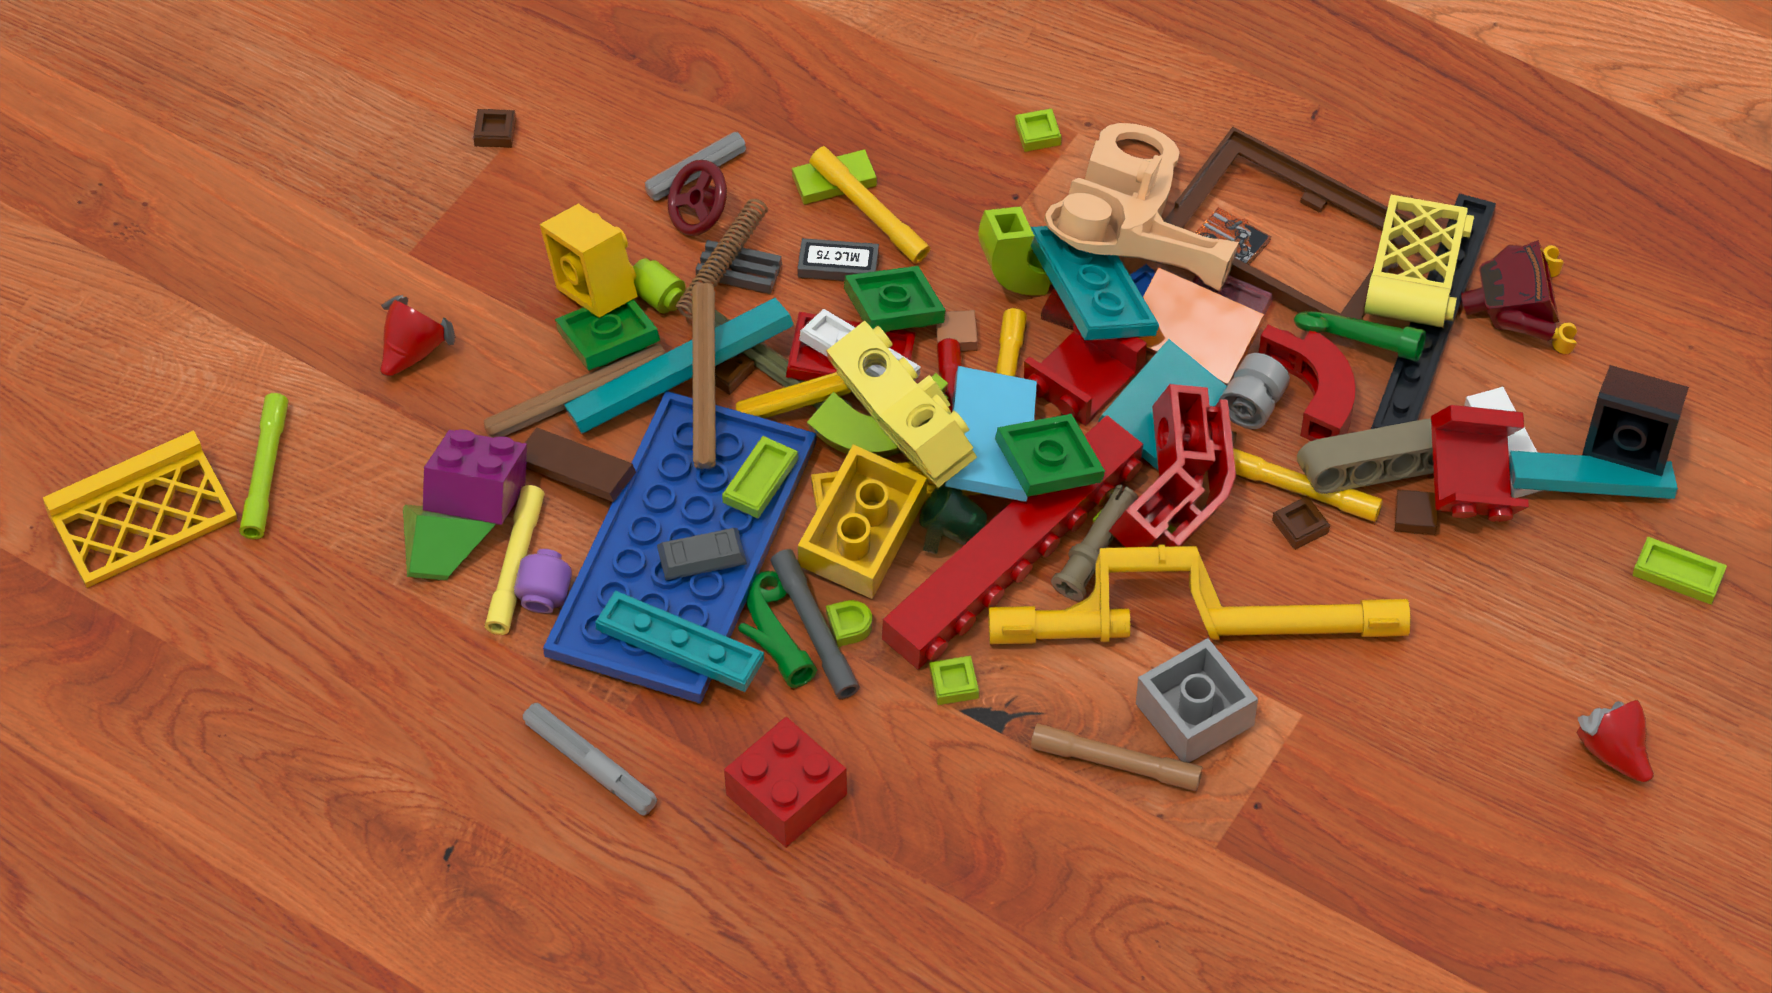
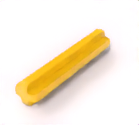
[736,372,851,419]

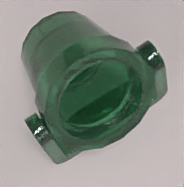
[919,483,987,554]

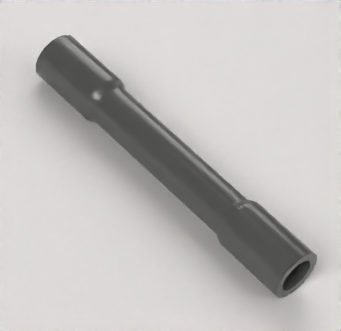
[770,549,860,699]

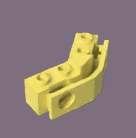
[826,321,977,488]

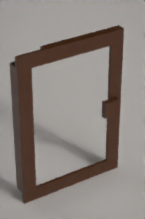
[1164,127,1424,320]

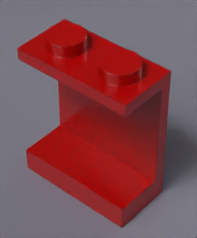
[1024,323,1147,426]
[1431,405,1529,522]

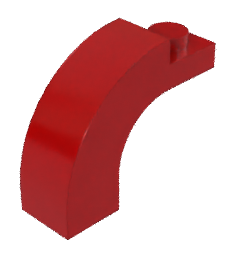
[1258,324,1355,441]

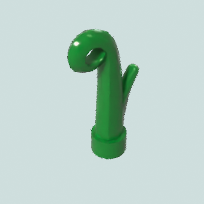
[1294,311,1426,362]
[738,571,817,688]

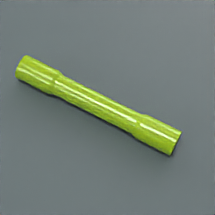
[239,393,289,539]

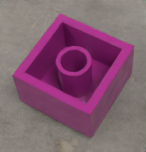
[423,429,527,525]

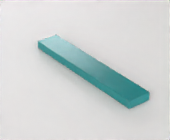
[564,298,794,434]

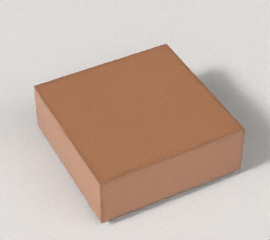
[936,310,978,351]

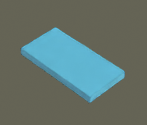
[945,366,1037,502]

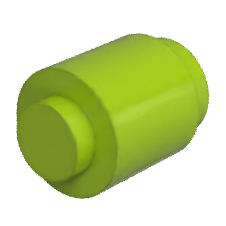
[633,258,686,313]

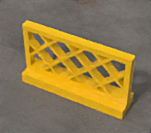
[43,430,238,588]

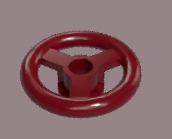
[668,160,727,236]

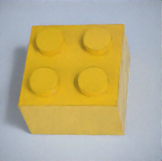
[540,204,638,318]

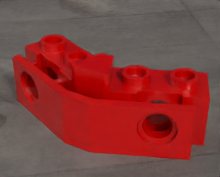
[1109,384,1236,547]

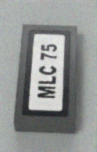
[797,238,879,281]

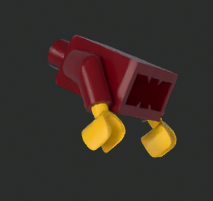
[1461,240,1577,354]

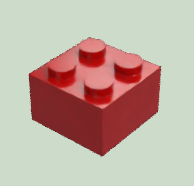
[724,717,847,848]

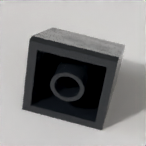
[1582,365,1689,477]

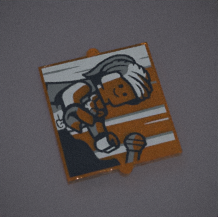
[1195,207,1271,284]

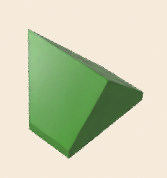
[403,504,496,580]

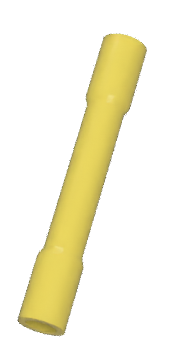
[485,485,545,635]

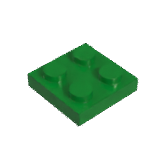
[844,266,946,333]
[555,299,660,371]
[995,414,1105,497]

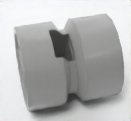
[1219,353,1290,429]

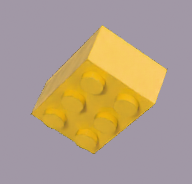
[798,444,927,599]

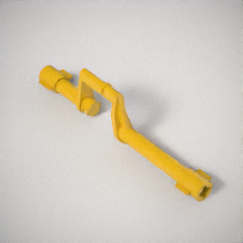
[988,545,1410,644]

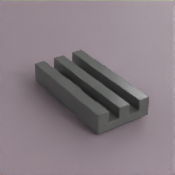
[696,240,782,294]

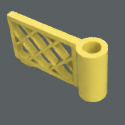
[1364,195,1474,328]

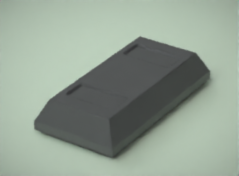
[657,528,747,581]

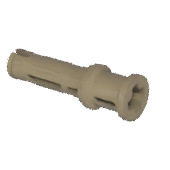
[1051,485,1139,601]

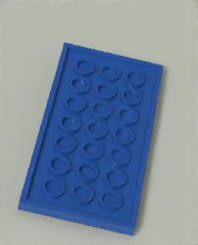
[543,391,817,703]

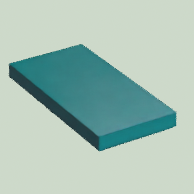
[1031,226,1159,340]

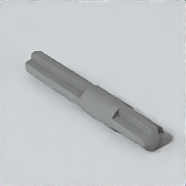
[523,703,657,815]

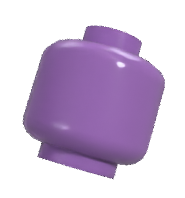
[514,549,572,614]

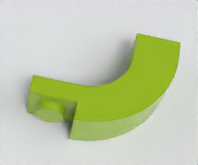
[978,206,1052,295]
[807,373,949,457]

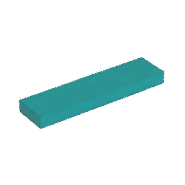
[1509,451,1678,499]
[595,590,764,692]

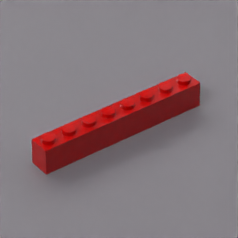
[882,415,1143,670]

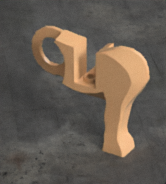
[1044,123,1239,291]

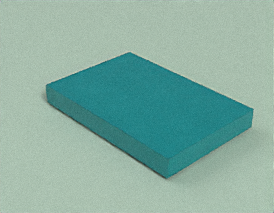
[1098,339,1227,471]

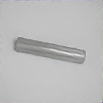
[645,132,746,201]

